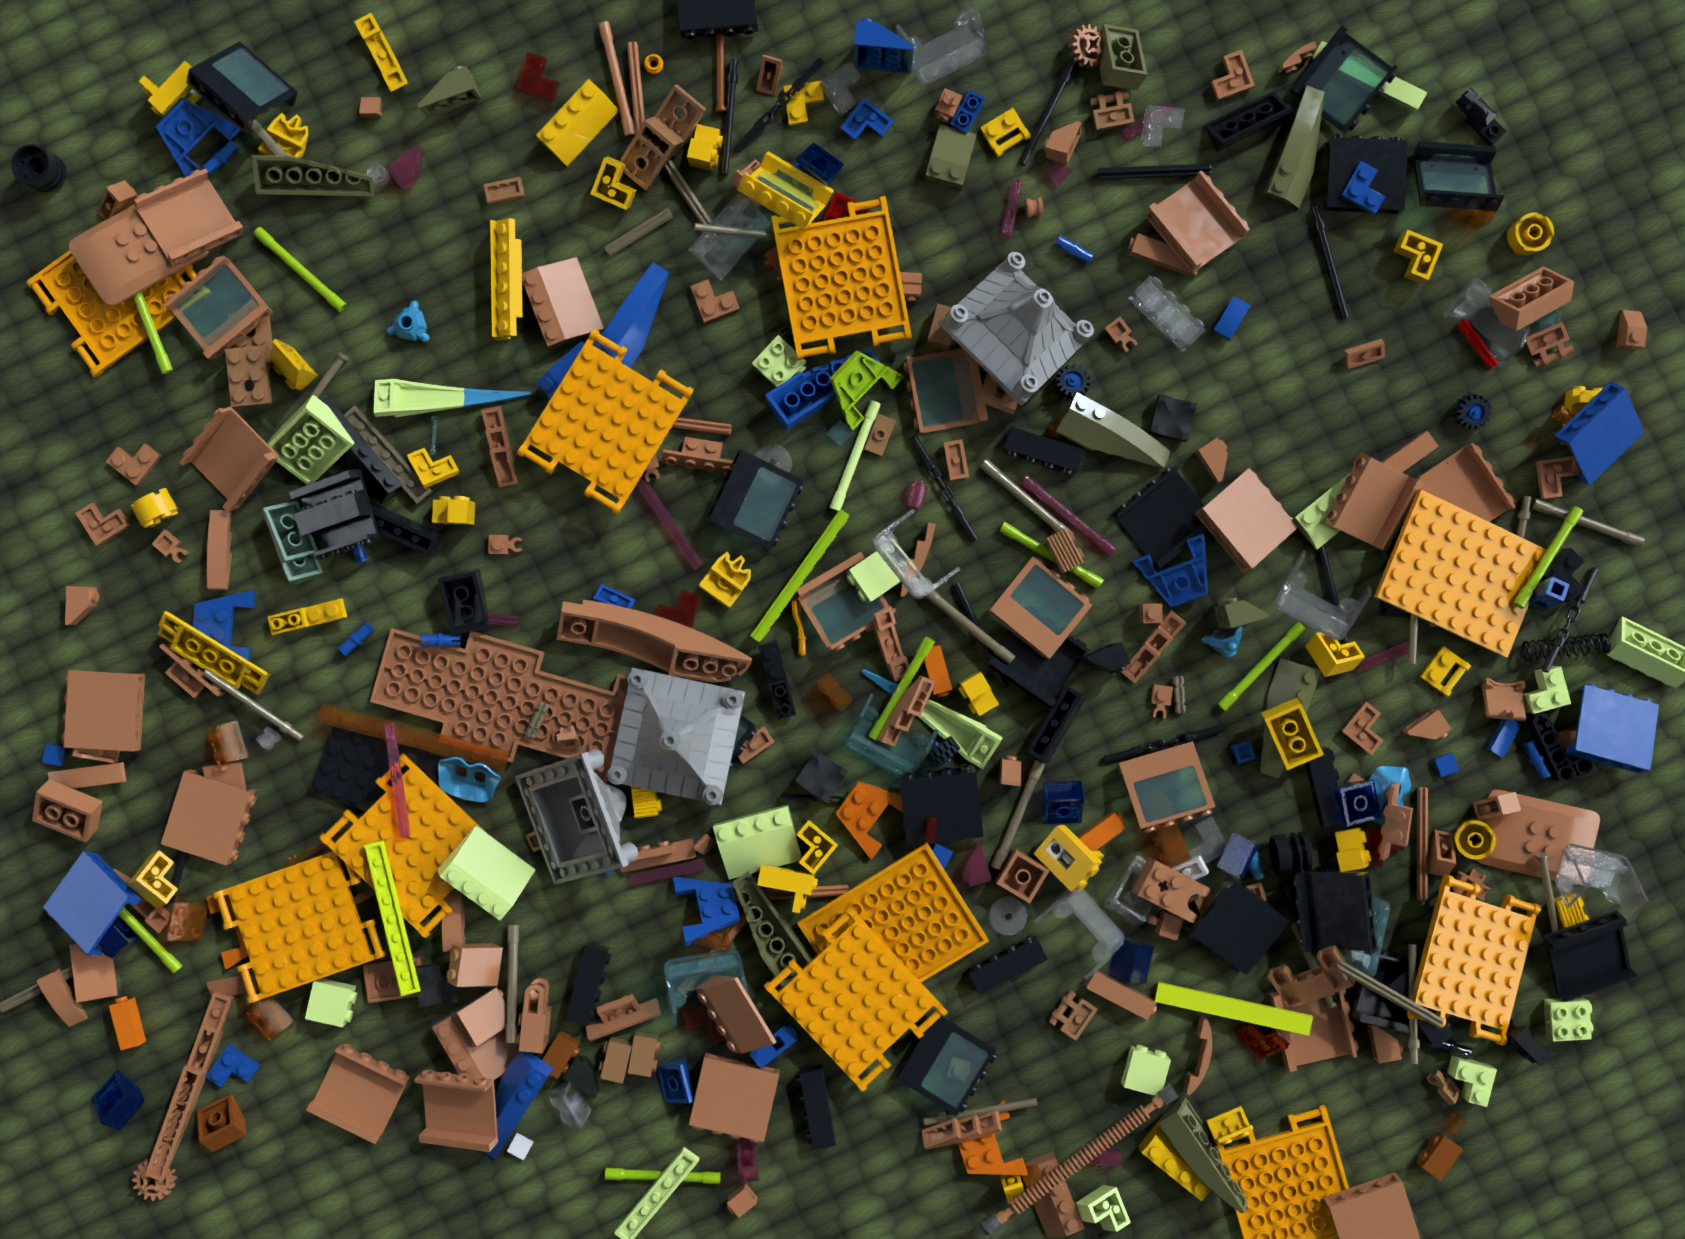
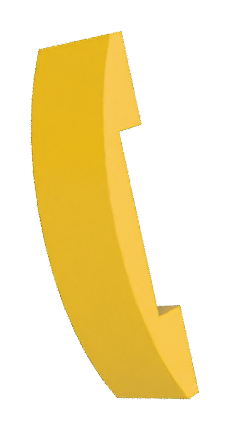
[354,13,409,93]

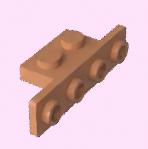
[662,437,733,475]
[159,643,226,698]
[1378,782,1413,861]
[620,839,696,872]
[585,994,661,1041]

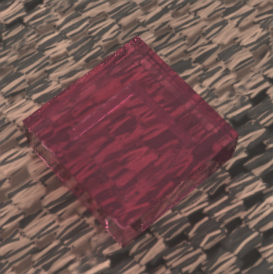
[1045,161,1073,186]

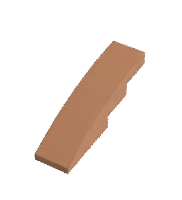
[481,405,518,488]
[207,510,232,590]
[900,523,936,597]
[1121,610,1186,683]
[877,675,936,747]
[48,762,126,789]
[922,1111,1002,1149]

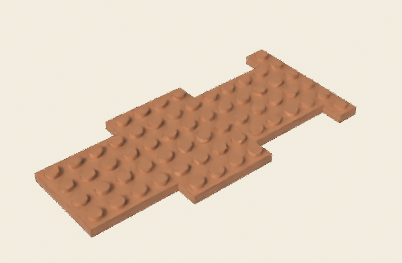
[370,628,629,785]

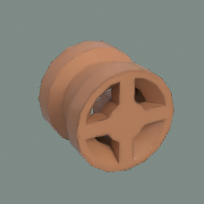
[1025,197,1043,218]

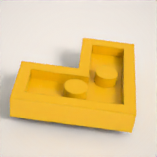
[783,81,824,126]
[407,447,459,489]

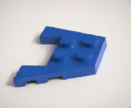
[156,98,240,177]
[1133,533,1208,607]
[193,590,256,661]
[673,877,740,946]

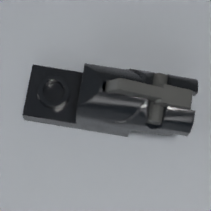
[1455,87,1506,146]

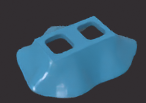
[438,757,501,802]
[1361,766,1411,826]

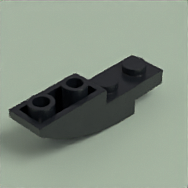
[758,639,797,720]

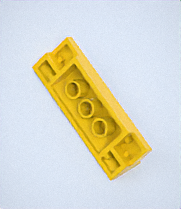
[490,218,522,341]
[157,611,271,695]

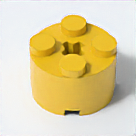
[1507,212,1554,256]
[130,488,178,528]
[1454,820,1496,860]

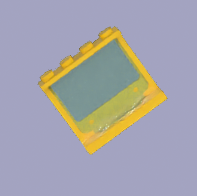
[737,151,834,230]

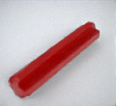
[1457,319,1498,369]

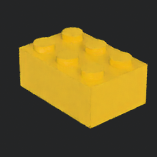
[1261,698,1324,770]

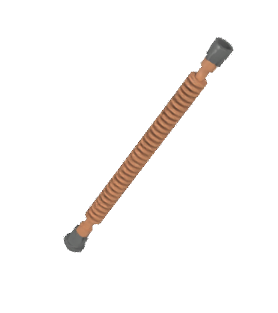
[980,1084,1179,1237]

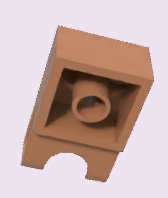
[1132,857,1210,923]
[516,978,552,1053]

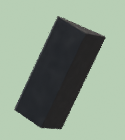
[1205,92,1292,152]

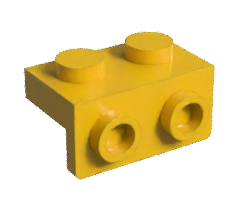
[1205,1106,1253,1145]

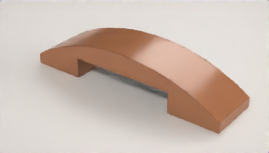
[873,606,909,682]
[114,869,172,933]
[1183,1015,1212,1095]

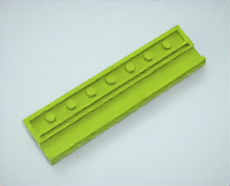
[750,509,849,642]

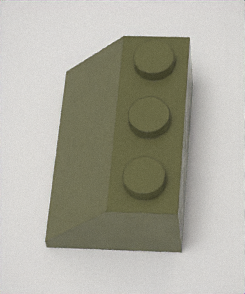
[1213,597,1269,628]

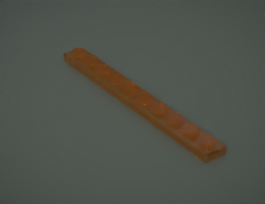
[317,703,510,771]

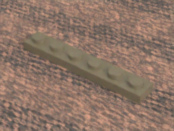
[344,405,433,504]

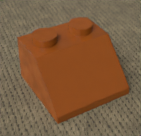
[197,1094,247,1152]

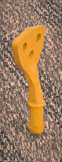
[792,597,807,657]

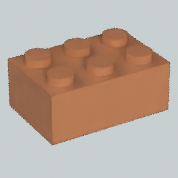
[32,779,103,843]

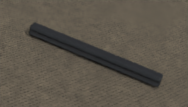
[1097,164,1212,180]

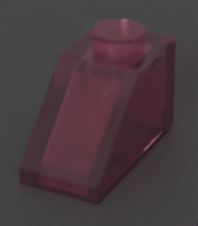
[386,144,424,189]
[961,841,992,887]
[737,1137,759,1182]

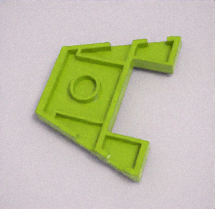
[830,350,904,430]

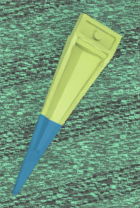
[374,379,532,417]
[862,669,1002,769]

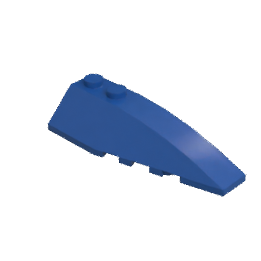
[595,262,670,368]
[765,348,881,432]
[483,1051,553,1159]

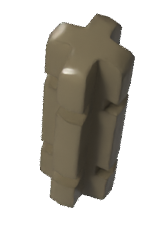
[1173,676,1186,714]
[525,701,549,739]

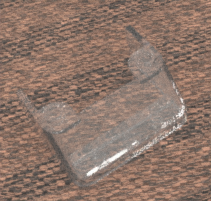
[896,0,988,84]
[1443,277,1530,368]
[873,509,960,599]
[1275,550,1372,640]
[1555,844,1649,920]
[1033,888,1124,980]

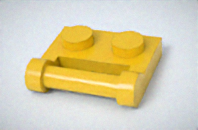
[980,108,1031,157]
[1419,646,1471,697]

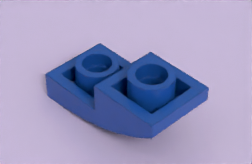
[951,90,986,133]
[1213,297,1251,341]

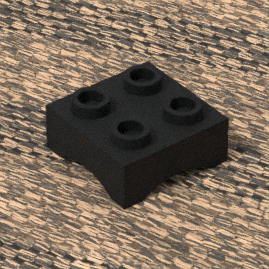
[1148,394,1197,442]
[794,750,848,805]
[415,962,458,1007]
[1506,1019,1552,1066]

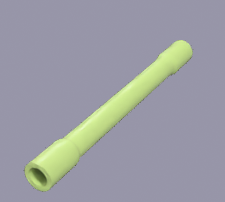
[829,400,881,511]

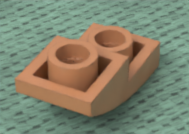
[1278,41,1317,74]

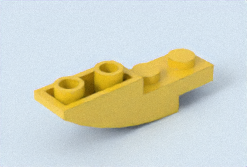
[268,599,347,635]

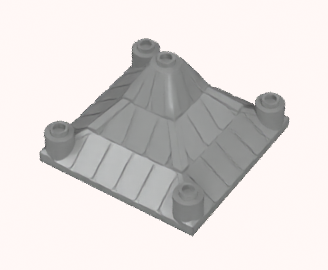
[938,252,1094,406]
[607,667,745,805]
[515,749,638,885]

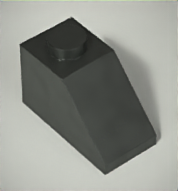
[563,1055,599,1099]

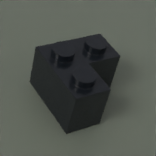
[1540,548,1585,603]

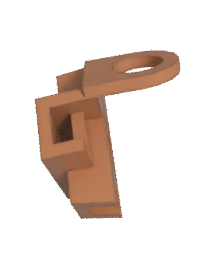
[1452,868,1491,901]

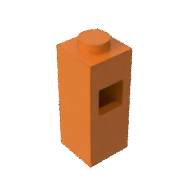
[924,645,952,697]
[1077,811,1126,851]
[109,996,146,1050]

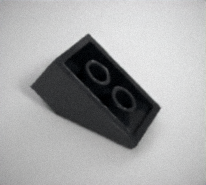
[437,569,490,636]

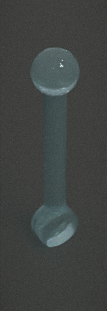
[429,415,439,455]

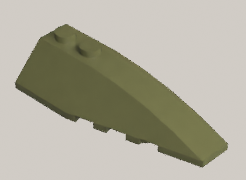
[1263,85,1325,209]
[251,155,375,197]
[1055,392,1171,469]
[1260,658,1321,779]
[733,871,813,987]
[1158,1097,1248,1214]

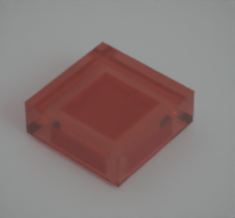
[925,816,937,842]

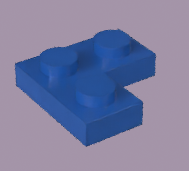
[840,98,894,141]
[1340,161,1385,215]
[205,1044,261,1087]

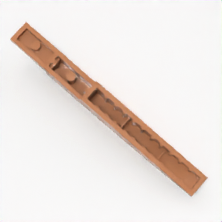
[145,991,234,1182]

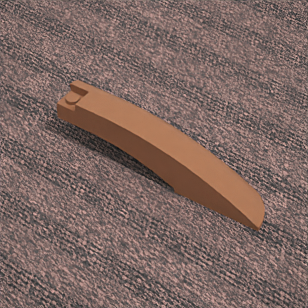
[556,600,752,682]

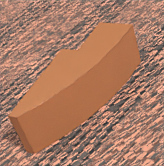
[442,890,465,952]
[36,969,88,1027]

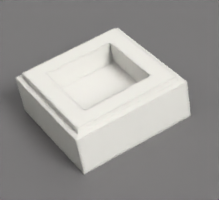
[507,1133,533,1160]

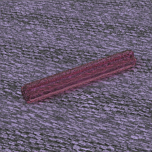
[631,859,706,885]

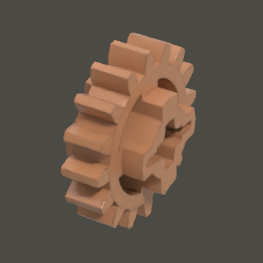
[1068,24,1102,69]
[132,1158,177,1201]

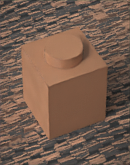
[1139,603,1163,623]
[727,1183,758,1218]

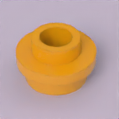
[644,54,663,74]

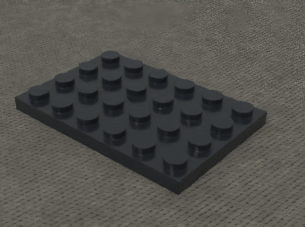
[310,718,445,812]

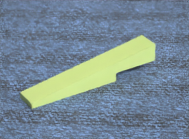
[1312,41,1428,113]

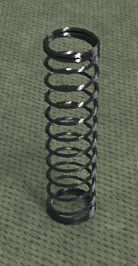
[1521,632,1611,662]

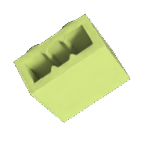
[752,335,807,387]
[846,549,902,604]
[305,978,357,1027]
[1544,997,1593,1042]
[1121,1045,1171,1096]

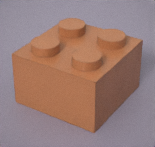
[995,848,1050,903]

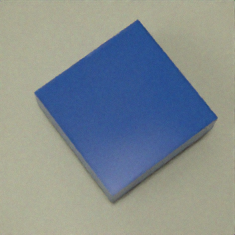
[1231,740,1256,764]
[42,743,67,766]
[1433,752,1460,777]

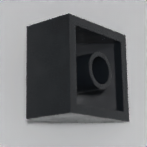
[1077,642,1131,674]

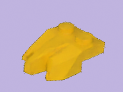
[258,113,308,158]
[698,552,751,609]

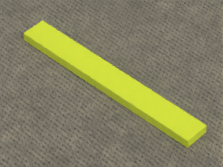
[364,840,421,996]
[1155,982,1313,1036]

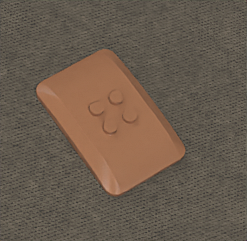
[69,205,209,306]
[1476,789,1600,885]

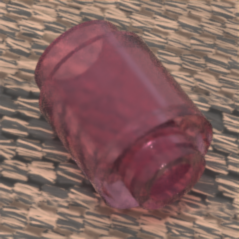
[905,479,928,509]
[1093,1147,1122,1170]

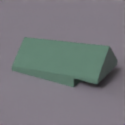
[262,500,323,585]

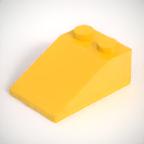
[270,339,318,391]

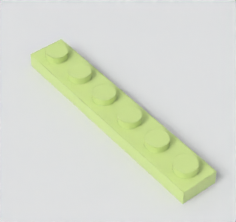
[614,1147,699,1239]

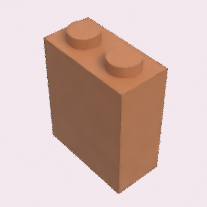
[447,943,503,987]
[453,987,507,1047]

